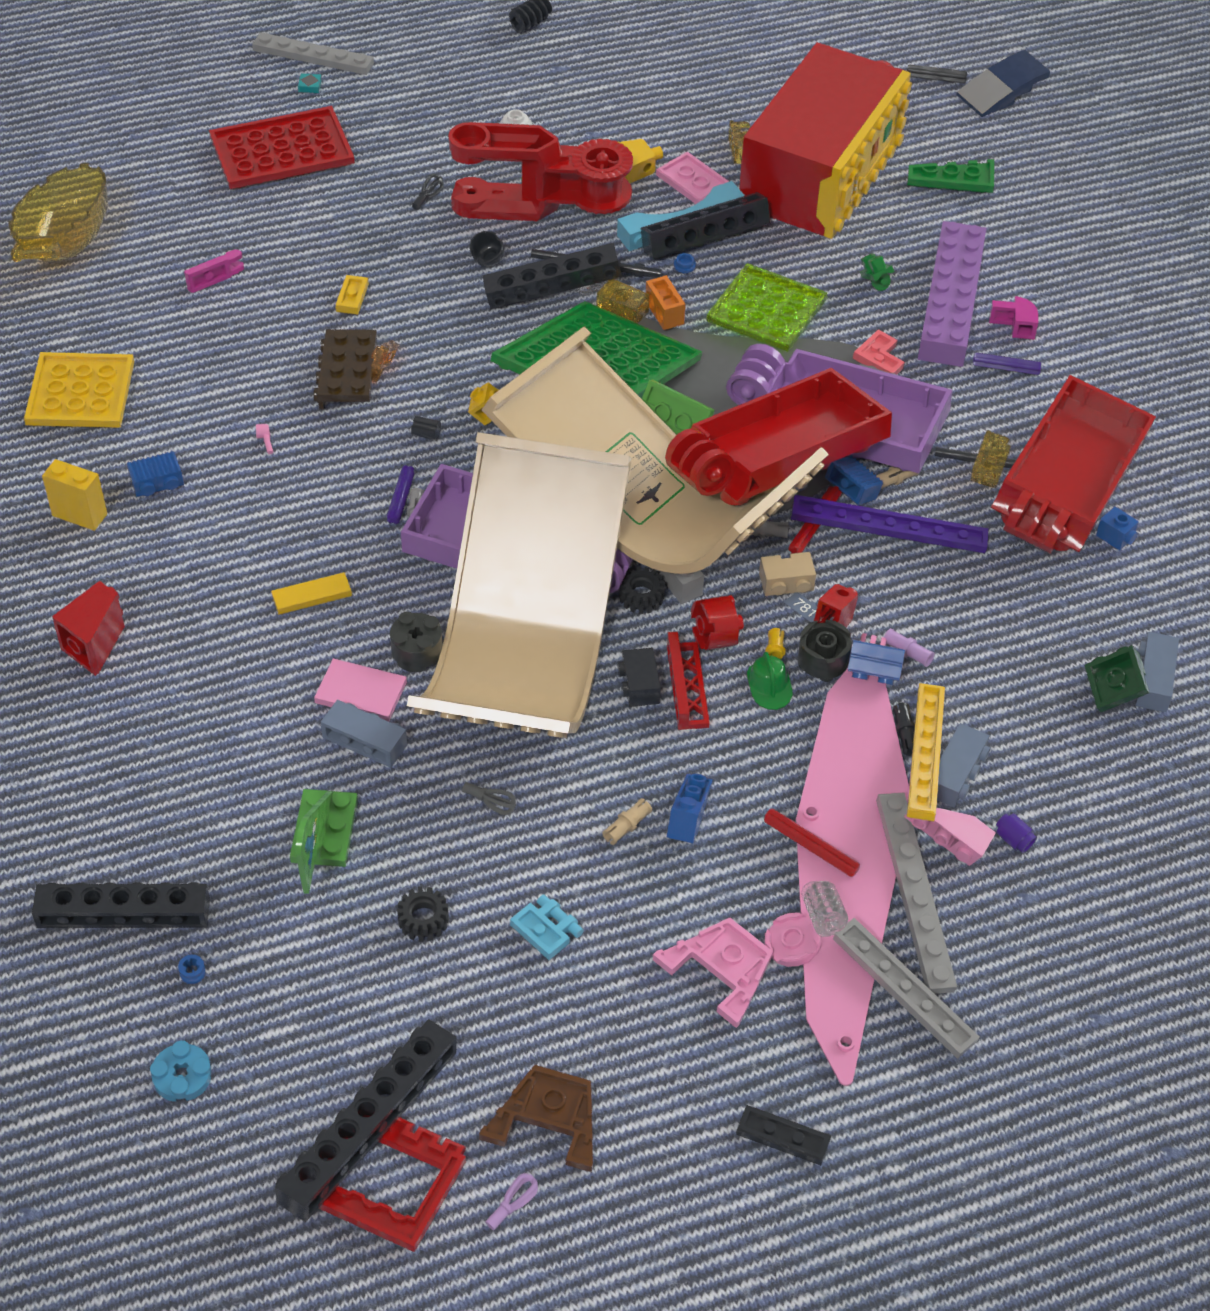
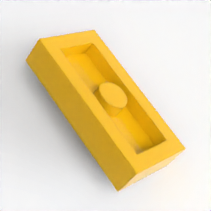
[335,275,369,315]

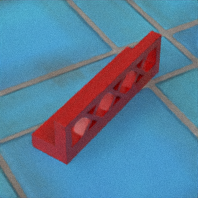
[667,632,710,730]

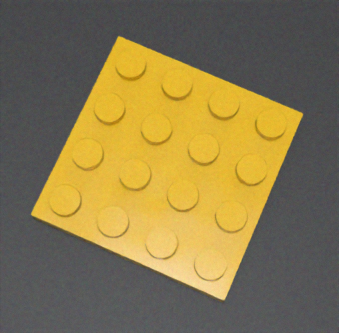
[24,352,134,428]

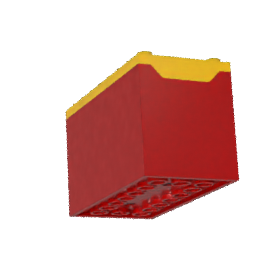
[739,42,912,239]

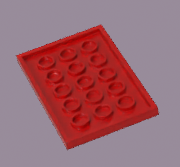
[209,106,355,189]

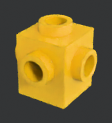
[468,382,499,425]

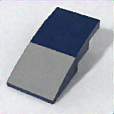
[957,49,1050,117]

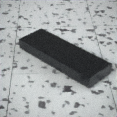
[736,1105,832,1166]

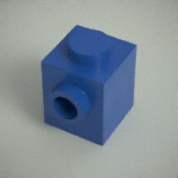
[1096,506,1139,551]

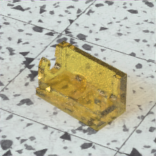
[728,120,750,164]
[970,430,1011,489]

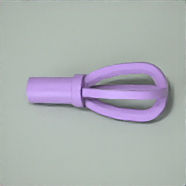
[485,1173,538,1230]

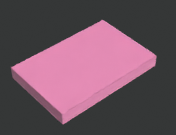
[656,152,729,204]
[314,658,407,722]

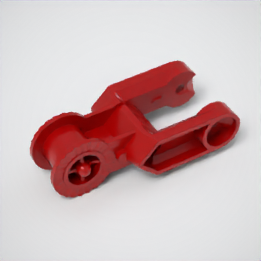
[448,122,633,221]

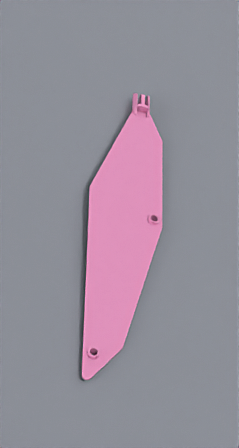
[796,633,909,1086]

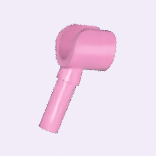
[256,424,273,454]

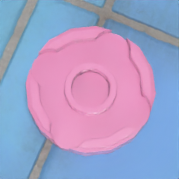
[765,913,822,967]

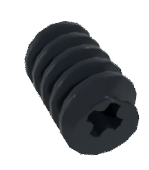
[509,0,552,34]

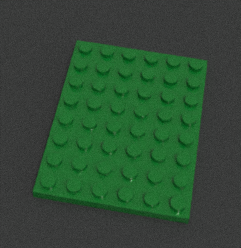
[490,301,702,399]

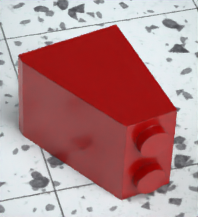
[52,581,125,676]

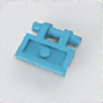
[510,894,584,960]

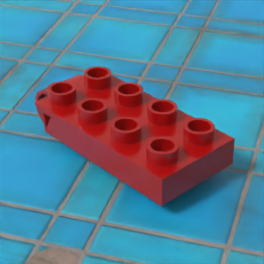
[665,367,892,505]
[991,375,1156,554]

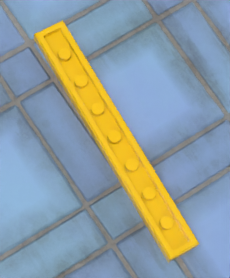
[907,683,945,821]

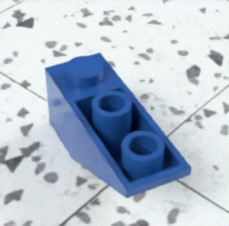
[667,774,713,843]

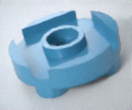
[150,1041,211,1102]

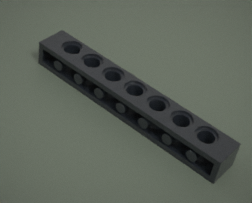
[275,1019,457,1223]

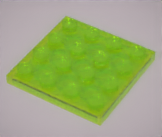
[706,263,828,352]

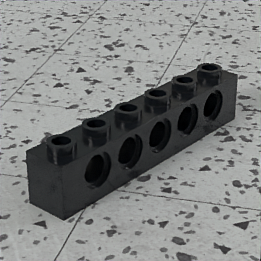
[640,192,770,259]
[482,243,622,310]
[32,882,210,928]

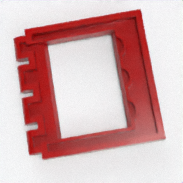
[319,1115,466,1252]

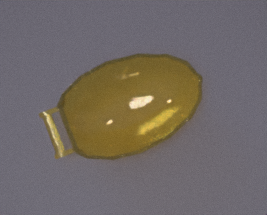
[8,163,108,264]

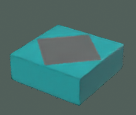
[298,73,322,93]

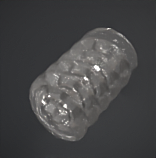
[802,880,848,937]

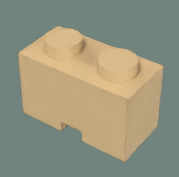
[759,552,816,596]

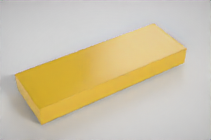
[271,572,352,615]

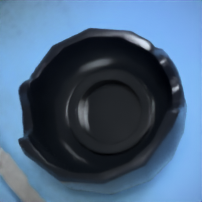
[469,231,505,267]

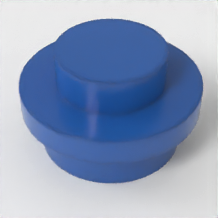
[674,253,696,274]

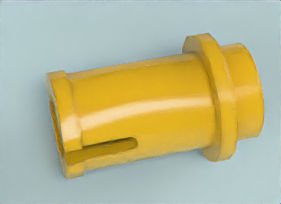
[765,628,786,659]

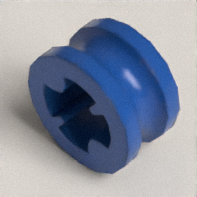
[178,954,206,984]

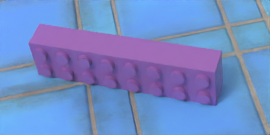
[918,221,987,367]

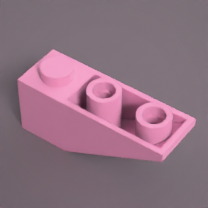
[904,808,996,866]

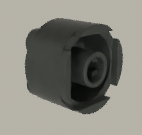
[390,612,443,672]
[798,620,852,682]

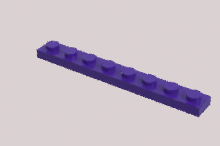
[791,495,988,553]

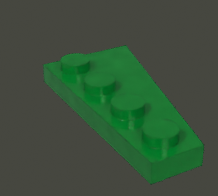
[907,159,994,193]

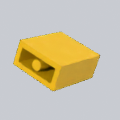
[42,459,107,531]

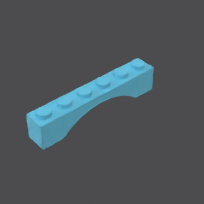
[617,181,745,251]

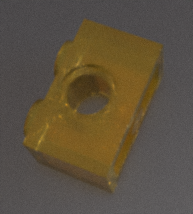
[596,279,650,324]

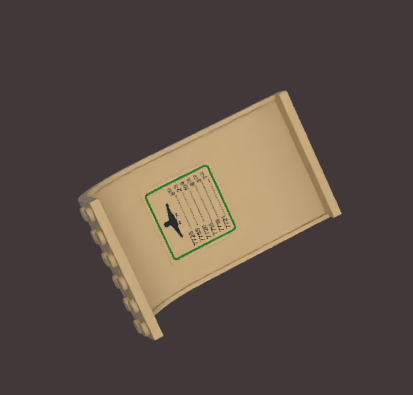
[482,327,829,574]

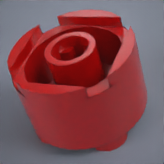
[691,595,744,650]

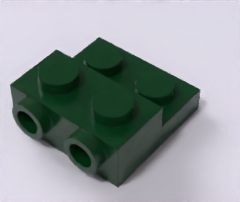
[1084,645,1149,712]

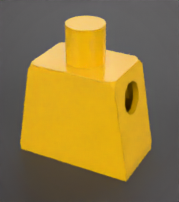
[619,139,663,184]

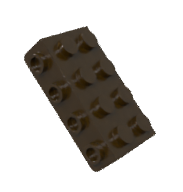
[314,329,377,410]

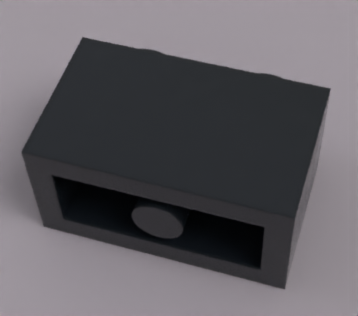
[617,647,661,707]

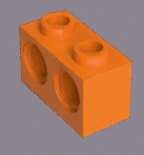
[645,275,685,330]

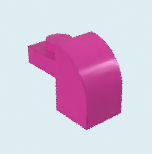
[989,296,1038,339]

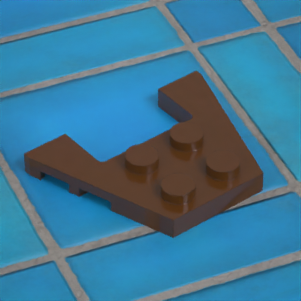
[479,1065,593,1173]

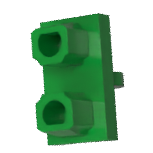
[860,253,895,291]

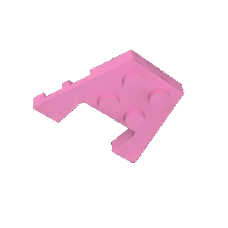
[653,918,773,1028]

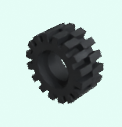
[619,566,665,614]
[397,887,449,942]

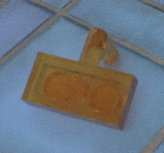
[371,340,400,382]

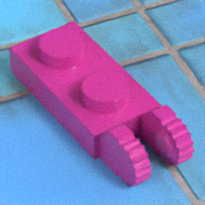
[184,249,244,293]

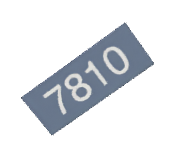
[784,592,833,622]

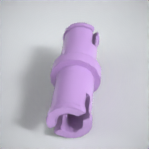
[884,628,935,667]

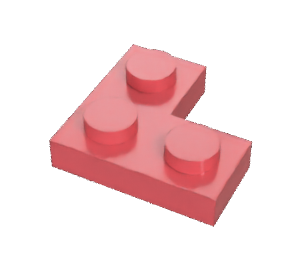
[853,329,905,374]

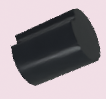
[411,416,441,440]

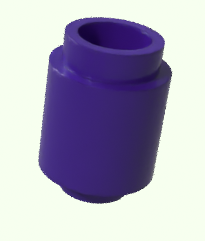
[996,813,1037,853]

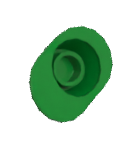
[747,652,793,710]

